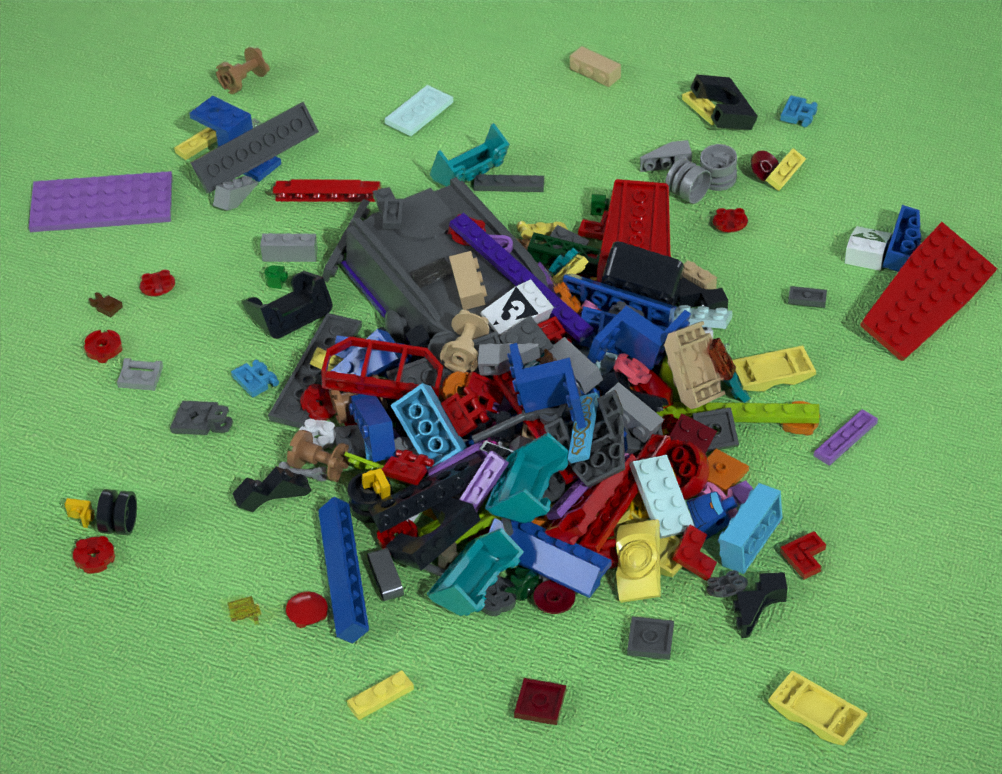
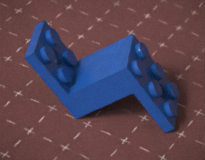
[189,96,281,182]
[587,305,691,370]
[507,343,586,429]

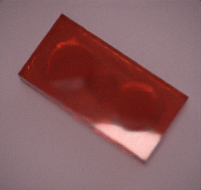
[708,338,736,380]

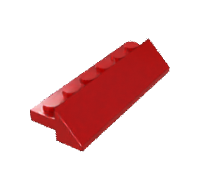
[273,179,381,202]
[545,453,637,545]

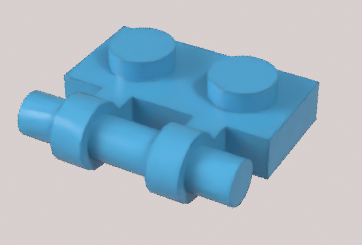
[780,95,818,127]
[231,360,279,398]

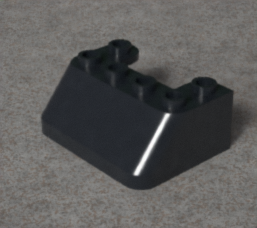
[601,241,684,306]

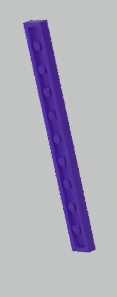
[449,213,594,343]

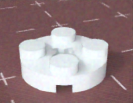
[299,419,336,451]

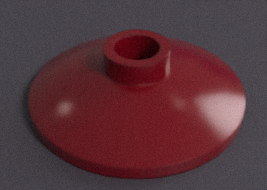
[751,150,779,183]
[533,580,575,614]

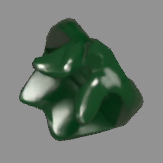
[505,567,539,601]

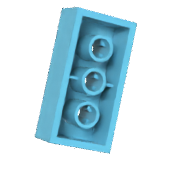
[391,383,467,470]
[718,483,783,574]

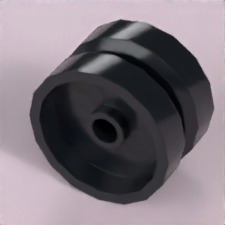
[348,472,392,523]
[96,489,137,536]

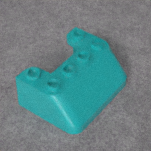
[430,123,510,186]
[485,433,569,523]
[427,528,524,616]

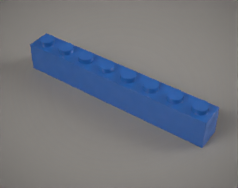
[318,497,369,644]

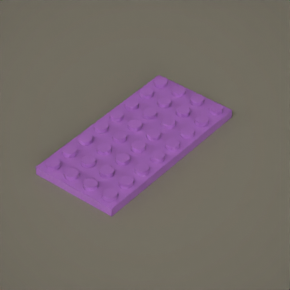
[29,171,173,232]

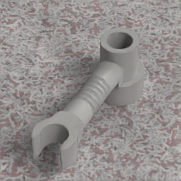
[278,462,327,481]

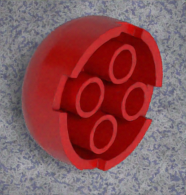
[662,440,710,500]

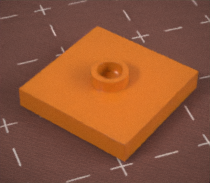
[707,449,749,495]

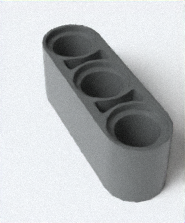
[367,548,404,602]

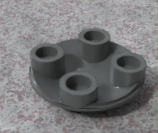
[385,310,407,344]
[707,570,748,597]

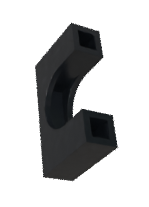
[690,74,758,130]
[386,497,481,571]

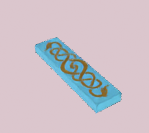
[568,392,599,463]

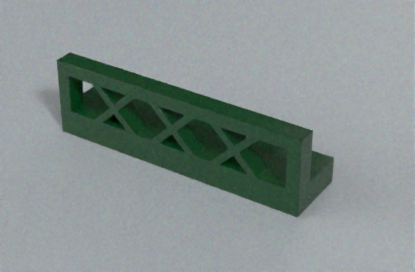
[527,232,601,277]

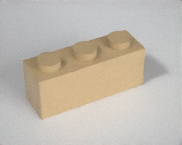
[570,46,621,87]
[449,251,487,310]

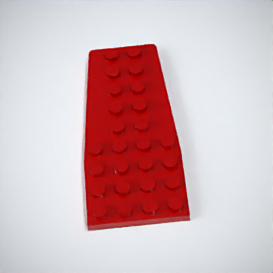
[596,179,671,283]
[860,222,998,361]

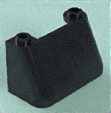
[242,271,333,339]

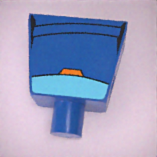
[686,491,738,540]

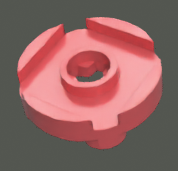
[613,354,652,385]

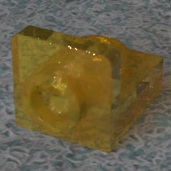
[227,596,261,625]

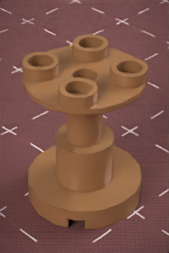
[216,47,270,94]
[329,374,388,424]
[287,430,350,482]

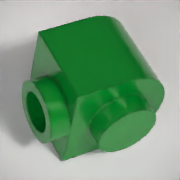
[590,194,609,216]
[265,265,288,289]

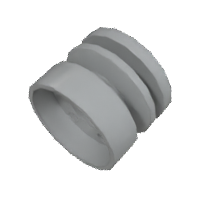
[700,144,737,191]
[665,158,712,204]

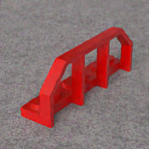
[321,337,443,400]

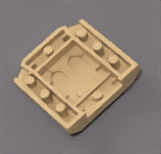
[664,321,725,409]

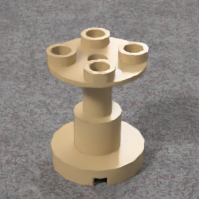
[440,310,489,372]

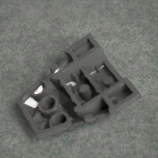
[544,390,625,488]

